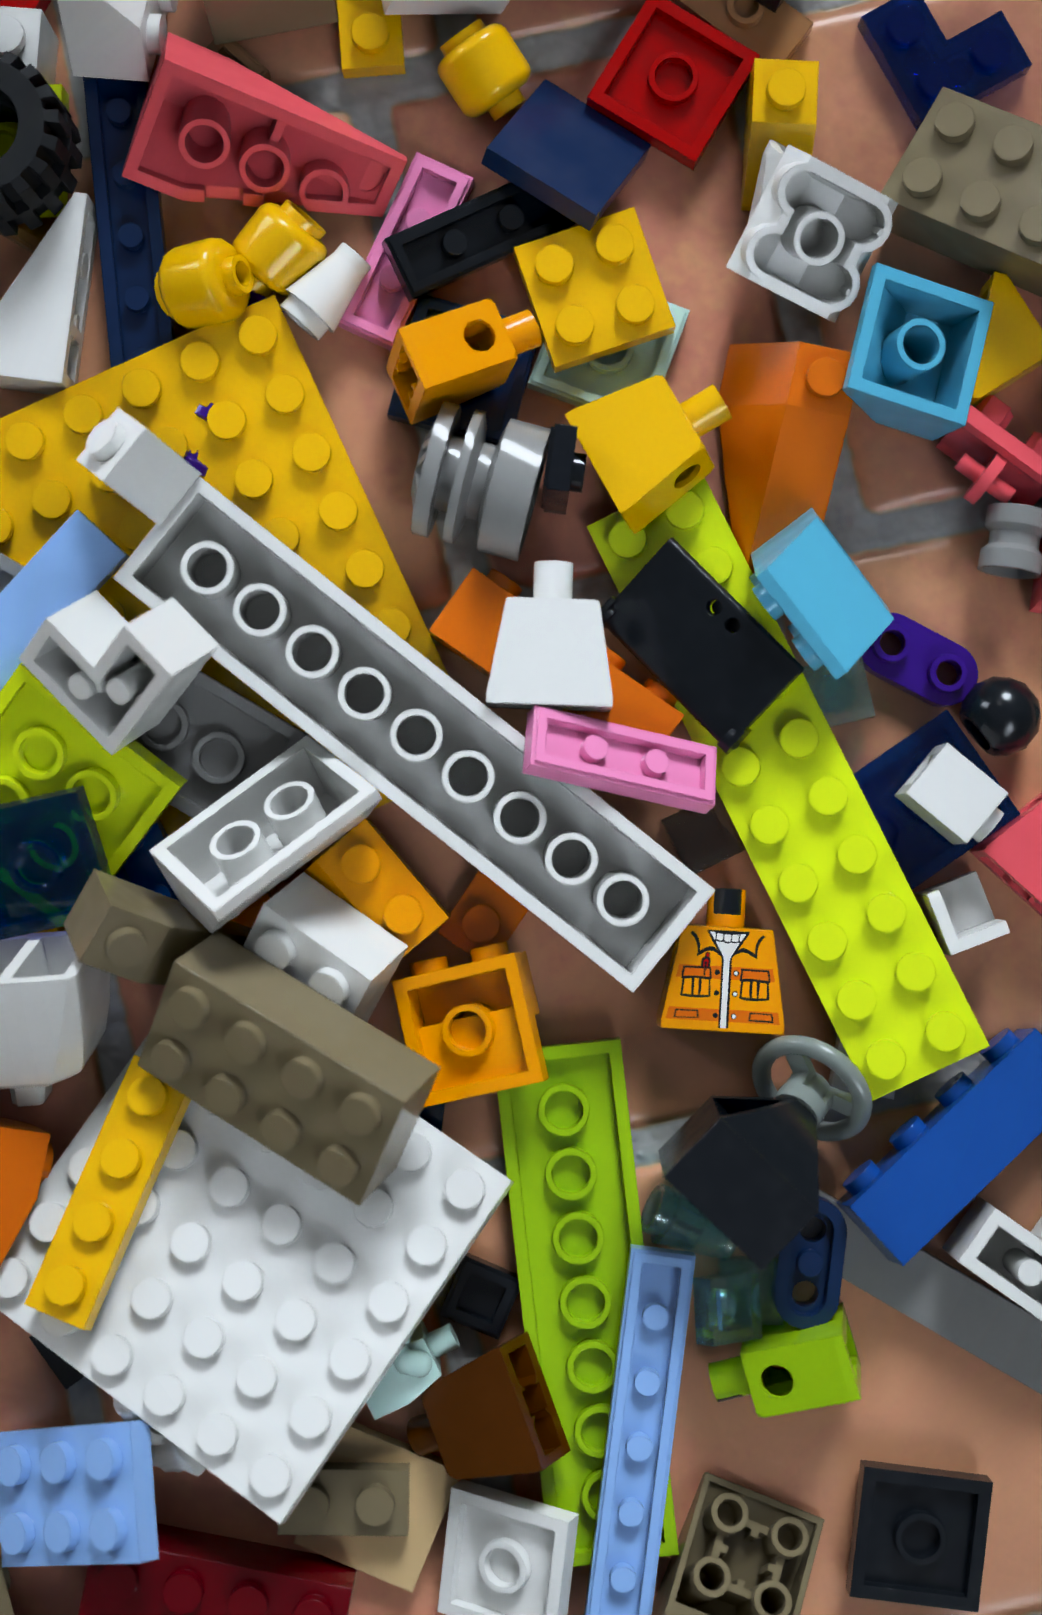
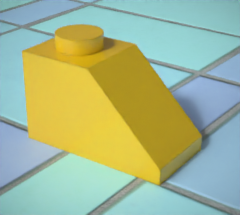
[741,58,819,211]

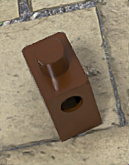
[407,1331,571,1480]

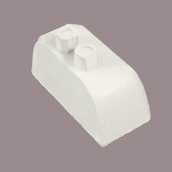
[0,931,110,1107]

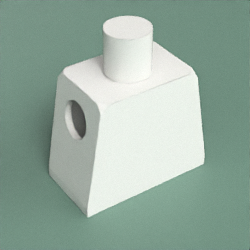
[486,560,613,712]

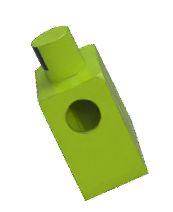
[708,1303,861,1418]

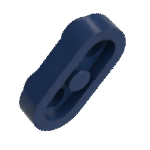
[771,1196,847,1329]

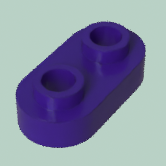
[858,613,978,707]

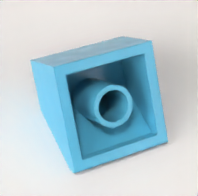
[842,263,994,441]

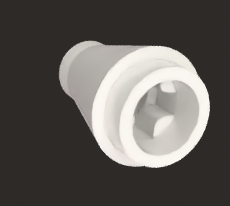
[280,242,371,341]

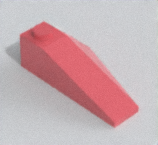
[121,32,407,217]

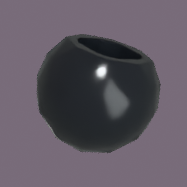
[959,676,1041,756]

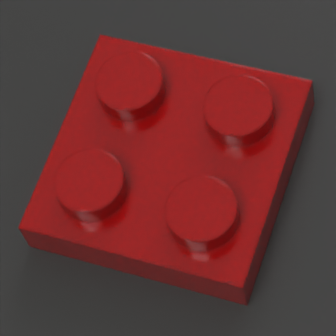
[586,0,760,170]

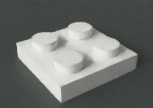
[437,1479,579,1615]

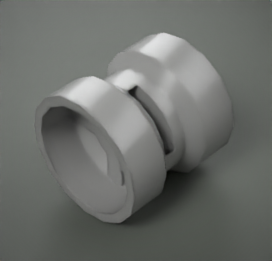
[977,503,1042,579]

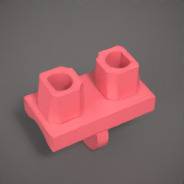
[936,395,1042,506]

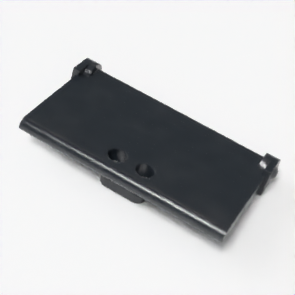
[601,537,805,754]

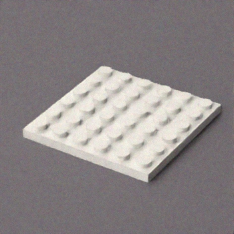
[0,1035,514,1524]

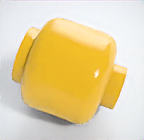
[437,18,531,122]
[232,199,327,297]
[154,238,254,330]

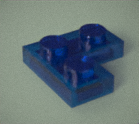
[857,0,1032,131]

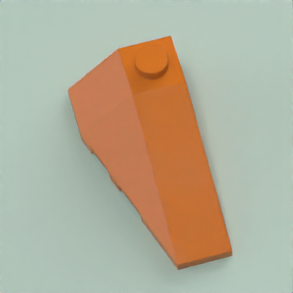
[718,341,853,574]

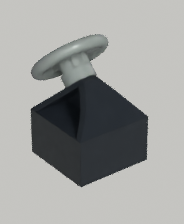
[658,1035,873,1270]

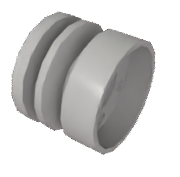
[411,401,551,561]

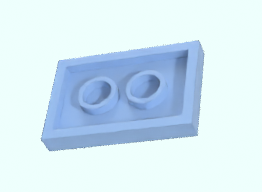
[0,1419,159,1567]

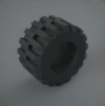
[0,51,83,237]

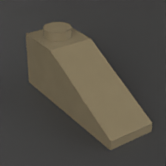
[63,869,252,985]

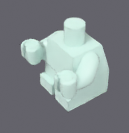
[366,1320,460,1420]

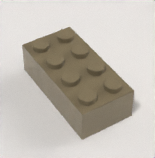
[881,86,1042,297]
[138,931,441,1206]

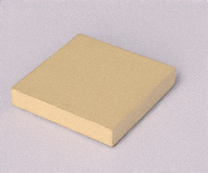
[294,1421,458,1593]

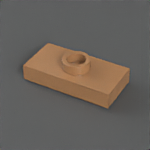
[675,0,814,60]

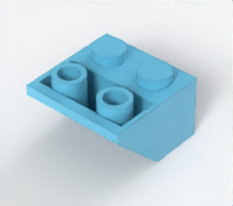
[749,507,894,680]

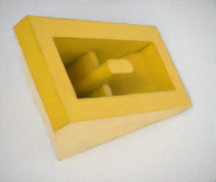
[971,272,1042,407]

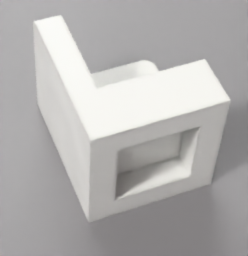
[913,871,1010,955]

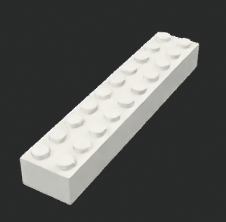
[113,476,715,993]

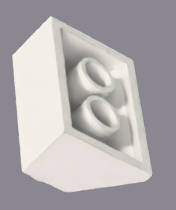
[149,735,382,934]

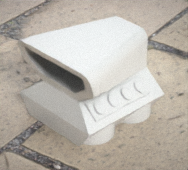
[726,140,898,323]

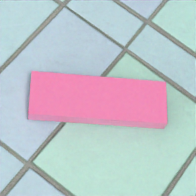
[338,152,474,351]
[522,705,717,814]

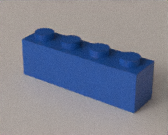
[836,1028,1042,1266]

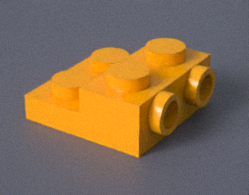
[392,941,549,1108]

